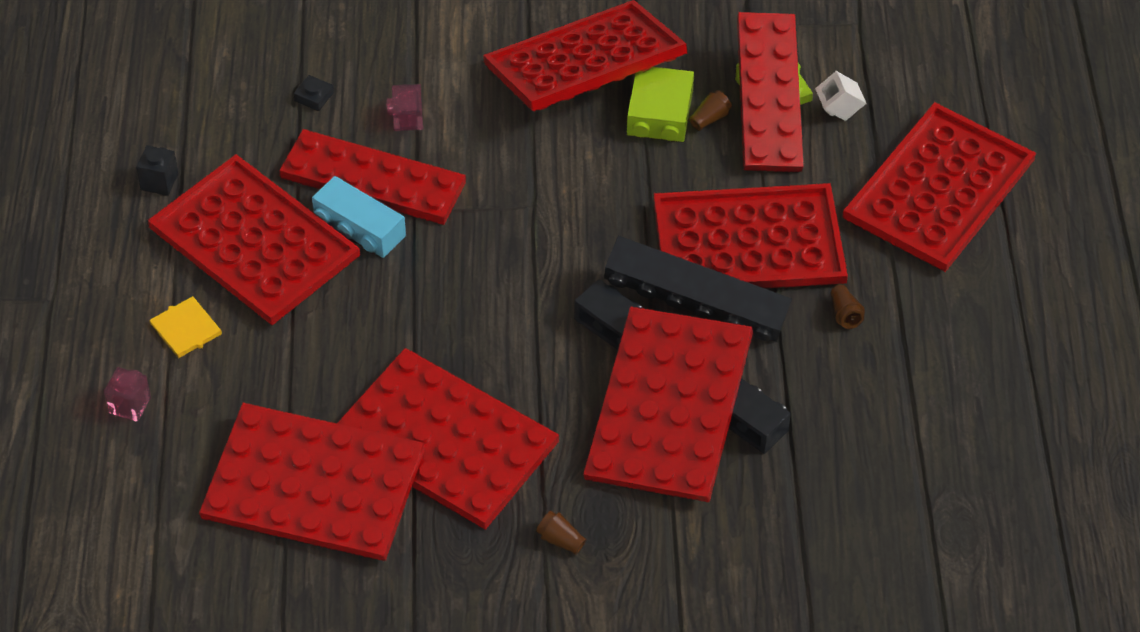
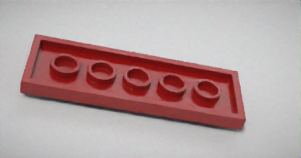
[737,12,804,172]
[280,129,466,225]

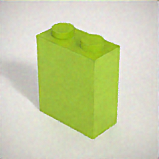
[627,67,694,142]

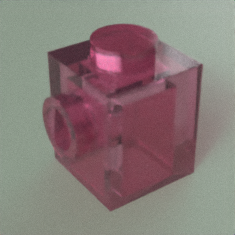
[387,84,423,131]
[104,367,151,422]

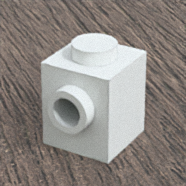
[815,71,867,121]

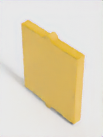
[150,296,222,358]

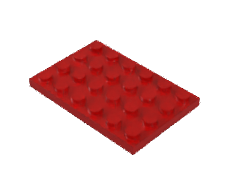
[483,0,687,111]
[843,102,1036,272]
[148,154,360,325]
[653,183,848,288]
[583,306,753,502]
[337,348,559,530]
[199,403,425,561]

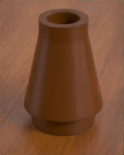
[689,90,732,131]
[830,285,865,329]
[536,510,587,555]

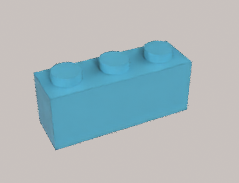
[312,176,406,258]

